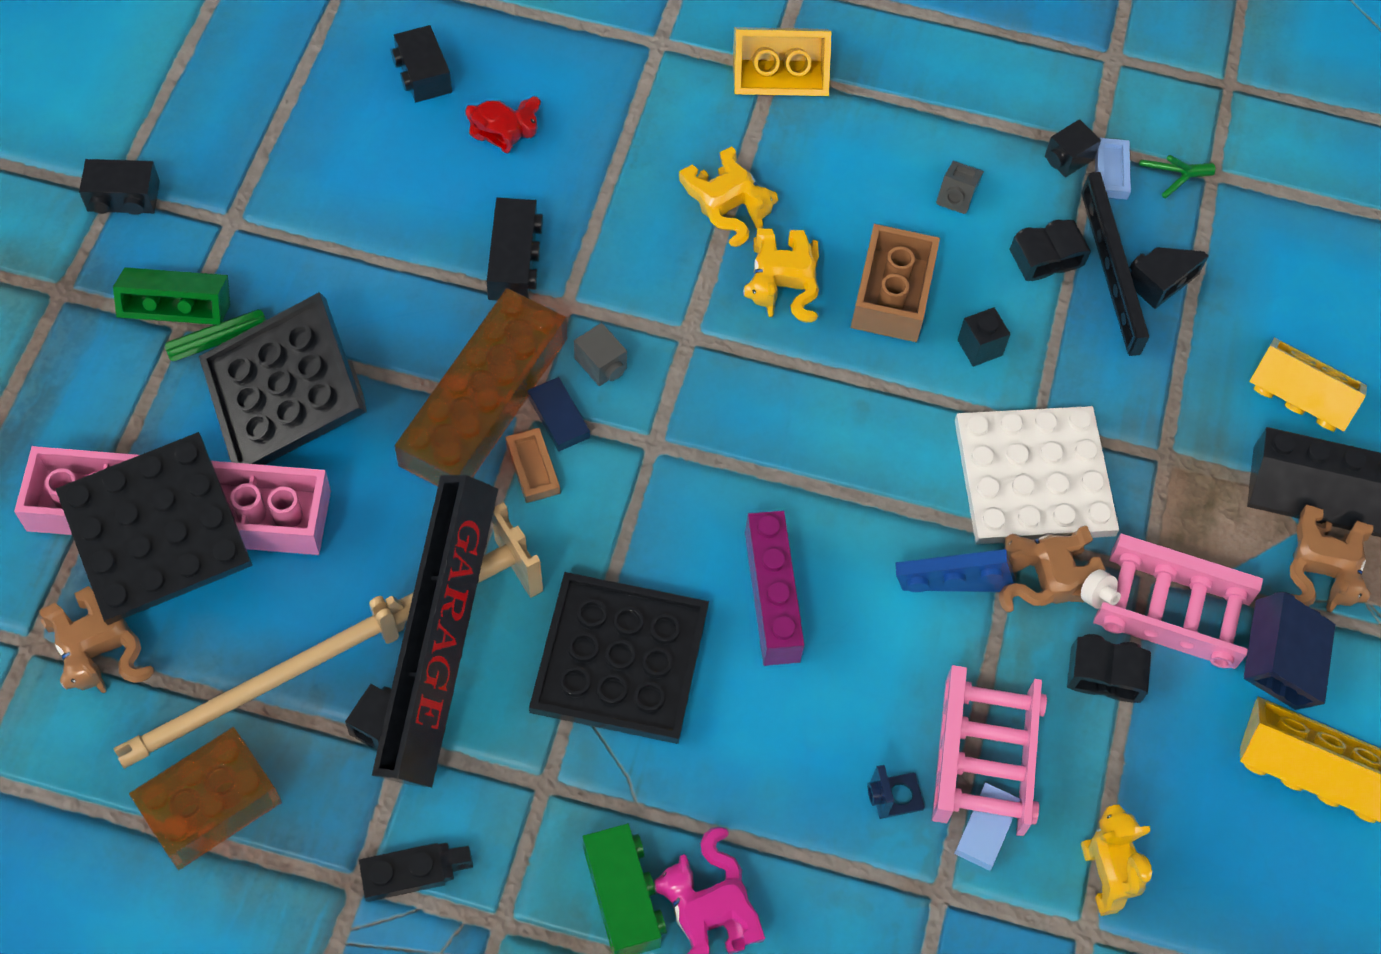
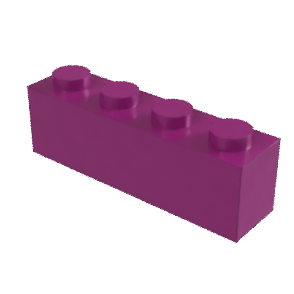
[745,511,805,666]

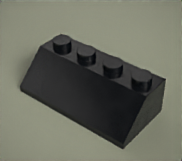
[1247,427,1381,537]

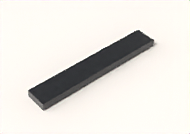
[1081,172,1149,356]

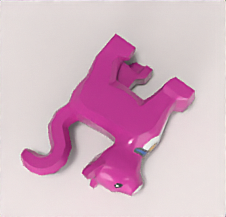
[654,827,765,954]

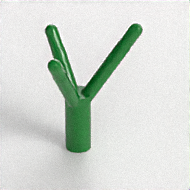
[1139,155,1216,198]

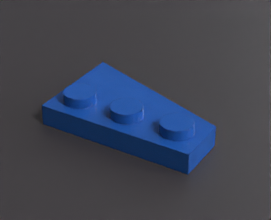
[895,549,1016,592]

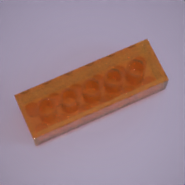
[395,288,567,486]

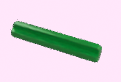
[165,309,266,361]

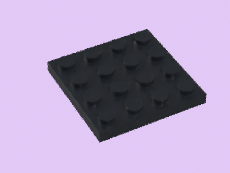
[199,292,365,465]
[56,432,253,625]
[529,572,709,744]

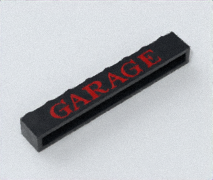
[372,475,498,788]

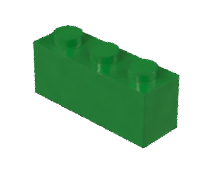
[113,267,230,325]
[582,823,667,954]

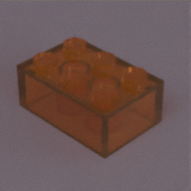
[129,727,282,871]

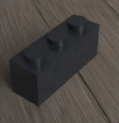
[486,197,543,303]

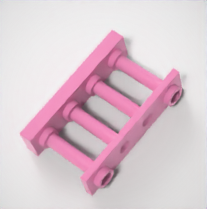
[1093,533,1263,669]
[932,665,1047,836]

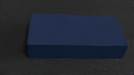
[527,377,590,452]

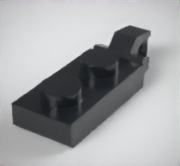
[359,843,473,902]

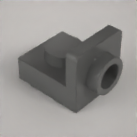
[936,161,984,214]

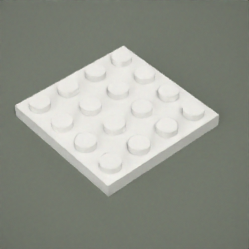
[955,406,1119,544]

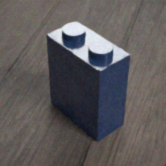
[1244,592,1336,710]

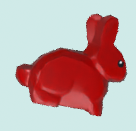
[465,96,541,153]

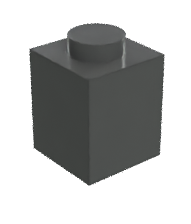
[574,323,627,386]

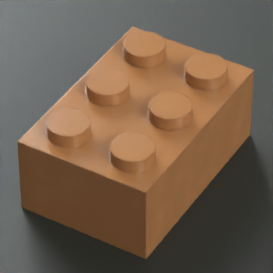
[851,224,940,343]

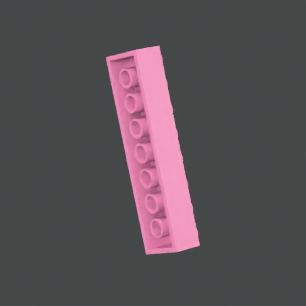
[14,446,331,555]

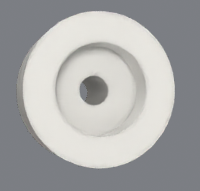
[1081,569,1121,609]

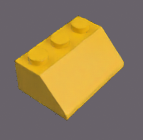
[733,27,832,96]
[1249,337,1367,432]

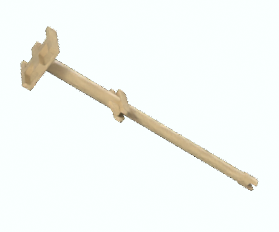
[113,502,543,769]

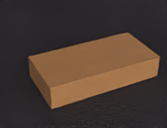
[505,428,560,503]

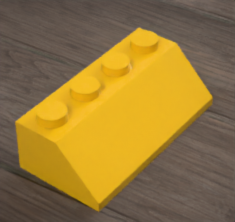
[1240,697,1381,823]

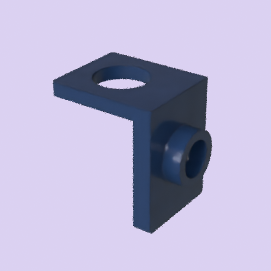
[867,765,925,819]

